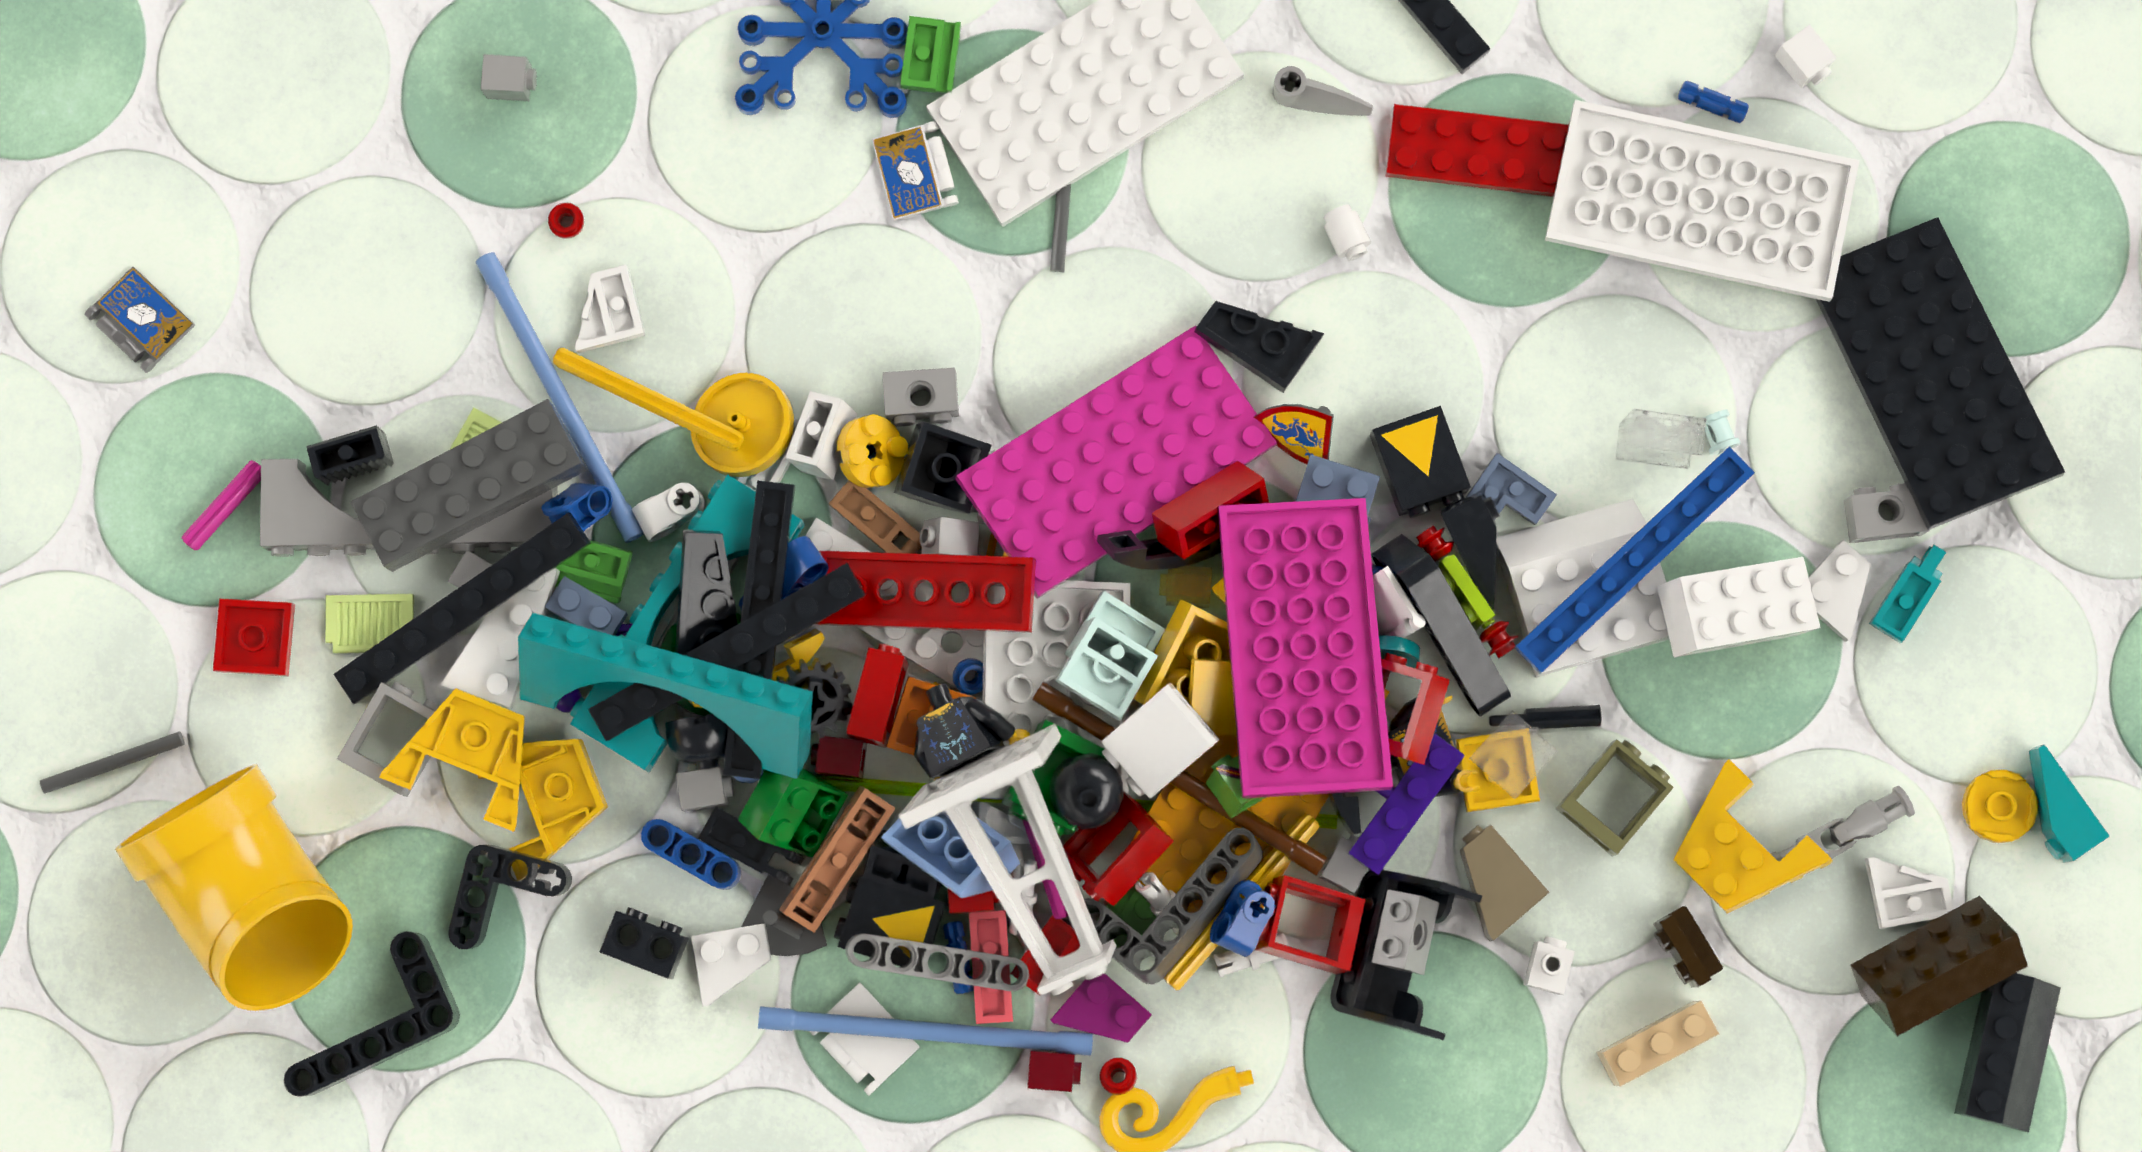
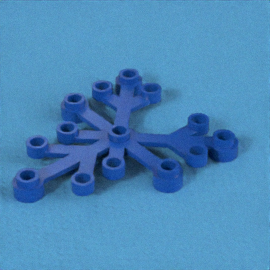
[735,0,908,118]

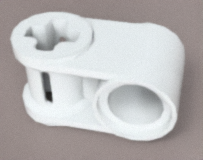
[632,483,705,542]

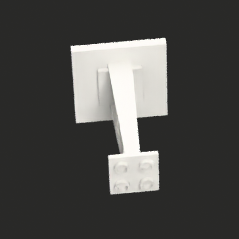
[899,724,1116,996]

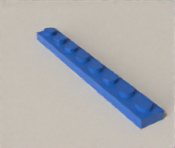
[1514,446,1755,674]

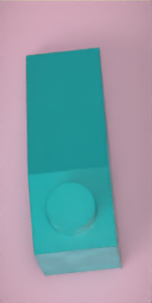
[2029,744,2110,863]

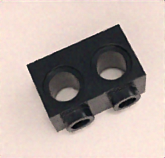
[863,829,943,901]
[600,907,689,979]

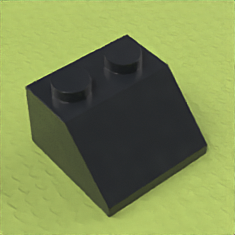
[894,421,991,514]

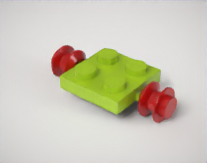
[1416,525,1519,659]

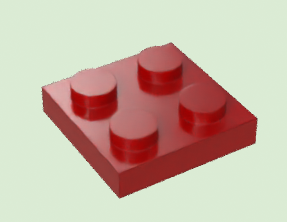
[213,598,295,677]

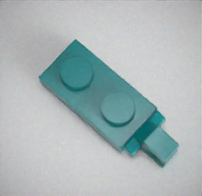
[1869,544,1946,643]

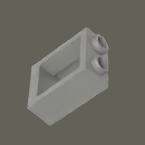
[337,681,439,797]

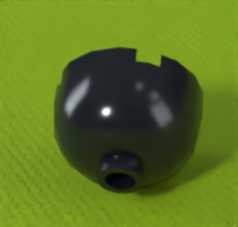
[665,714,728,770]
[1049,753,1124,829]

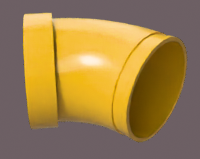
[115,764,353,1011]

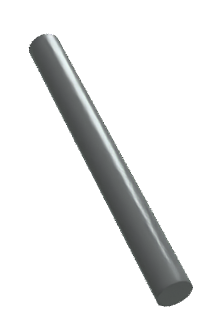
[1050,184,1071,272]
[40,731,185,794]

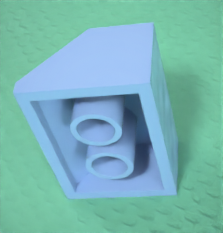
[881,811,1020,898]

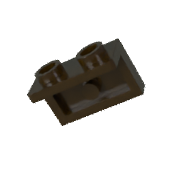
[1653,906,1723,988]

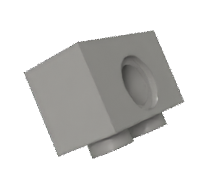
[883,367,959,426]
[1844,483,1930,543]
[1372,890,1439,975]

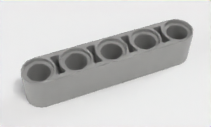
[845,933,1029,991]

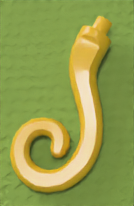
[1099,1066,1254,1152]

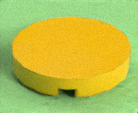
[1962,770,2038,843]

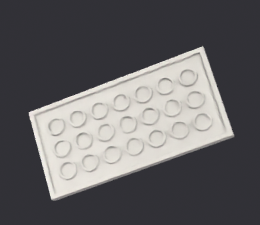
[926,0,1244,227]
[1545,100,1859,302]

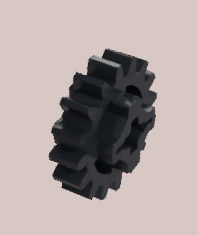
[776,658,852,738]

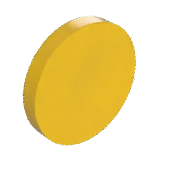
[691,373,794,477]

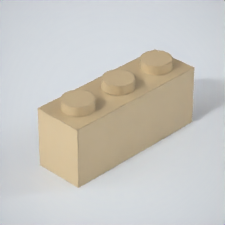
[1596,1001,1719,1086]

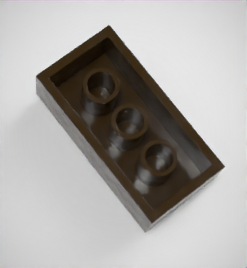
[1850,896,2028,1036]

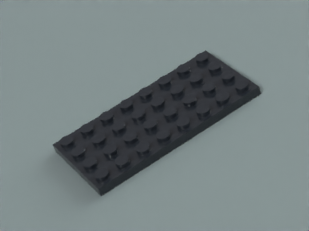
[1816,217,2065,530]

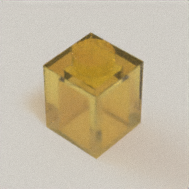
[1159,566,1212,608]

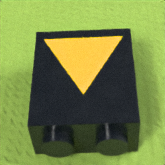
[1369,406,1471,518]
[834,876,946,967]

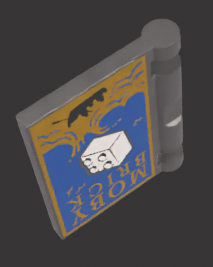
[85,267,195,373]

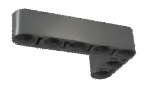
[1084,828,1263,984]

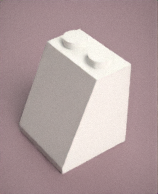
[1101,683,1219,799]

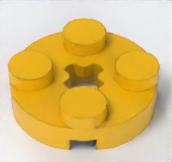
[837,414,908,488]

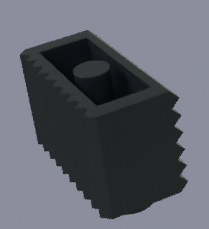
[306,425,394,486]

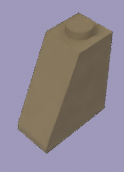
[1459,825,1550,941]

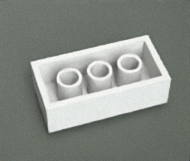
[1657,557,1820,658]

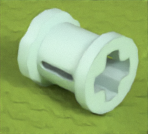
[1697,409,1741,455]

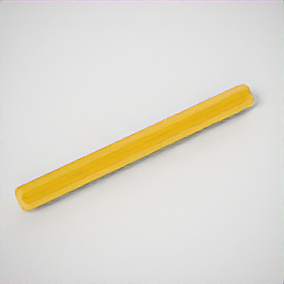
[553,347,744,451]
[1164,813,1319,991]

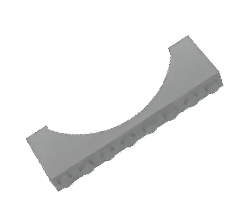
[260,459,558,557]

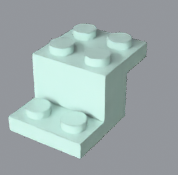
[1056,591,1165,720]

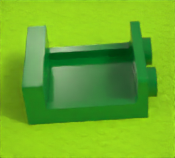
[1002,719,1105,837]

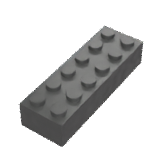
[350,399,587,572]

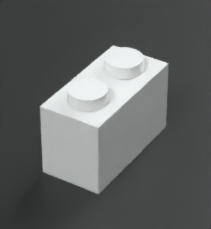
[785,391,858,480]

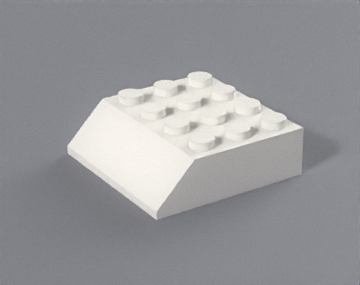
[1496,499,1670,678]

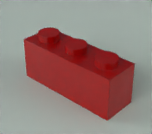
[1152,461,1269,559]

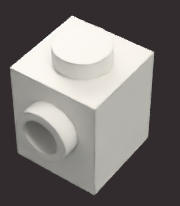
[1774,24,1836,88]
[1523,936,1575,995]

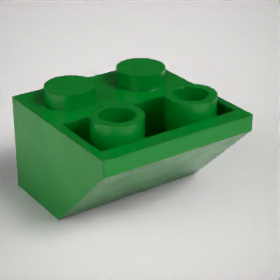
[738,768,848,858]

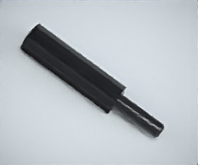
[1489,704,1602,730]

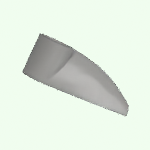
[1273,66,1373,116]

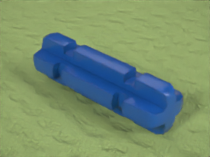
[1678,81,1749,123]
[943,921,974,994]

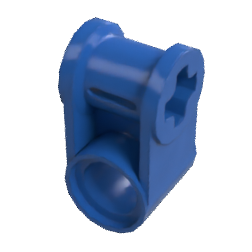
[541,483,613,531]
[1210,880,1275,957]

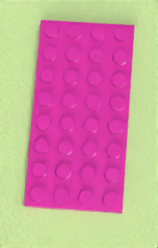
[956,325,1277,599]
[1218,498,1393,798]

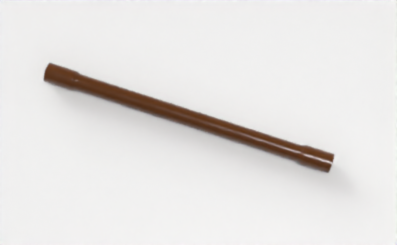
[1032,681,1328,876]

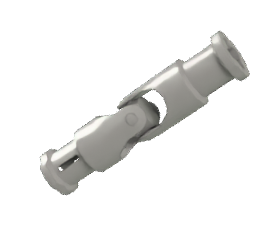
[1770,786,1915,861]

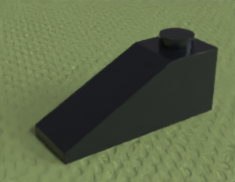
[1441,491,1500,610]

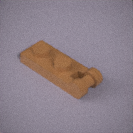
[828,480,922,554]

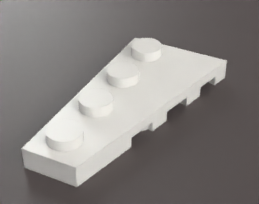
[441,568,560,709]

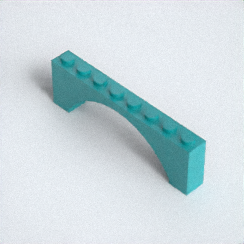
[570,474,805,773]
[518,613,812,779]

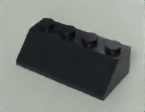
[1954,973,2061,1133]

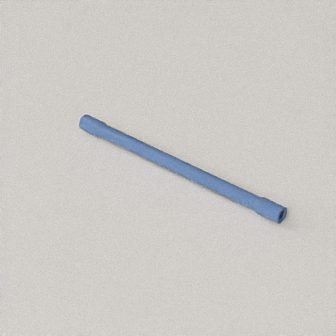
[475,252,644,543]
[758,1006,1093,1056]

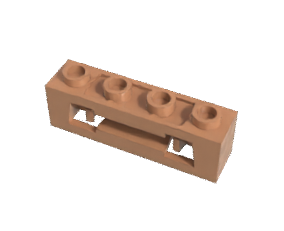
[779,786,896,933]

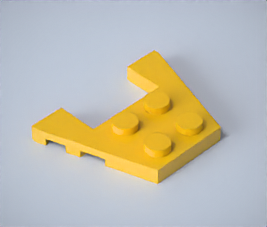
[379,688,525,832]
[477,739,608,881]
[1674,759,1833,914]

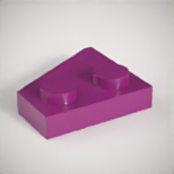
[1050,973,1152,1043]

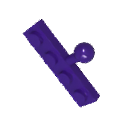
[1347,734,1465,875]

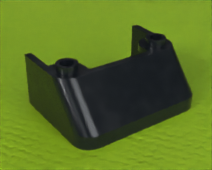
[1330,869,1482,1041]

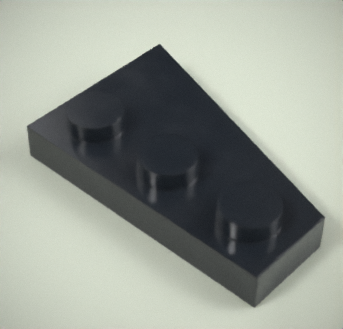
[1194,301,1325,393]

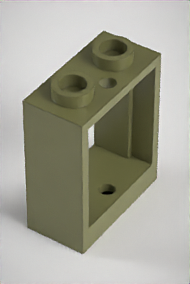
[1555,739,1674,856]

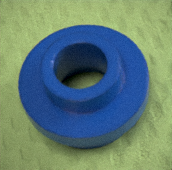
[952,658,984,695]

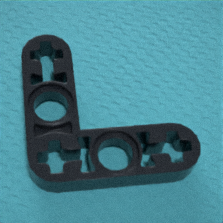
[448,844,572,949]

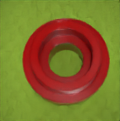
[548,203,584,239]
[1100,1057,1137,1095]

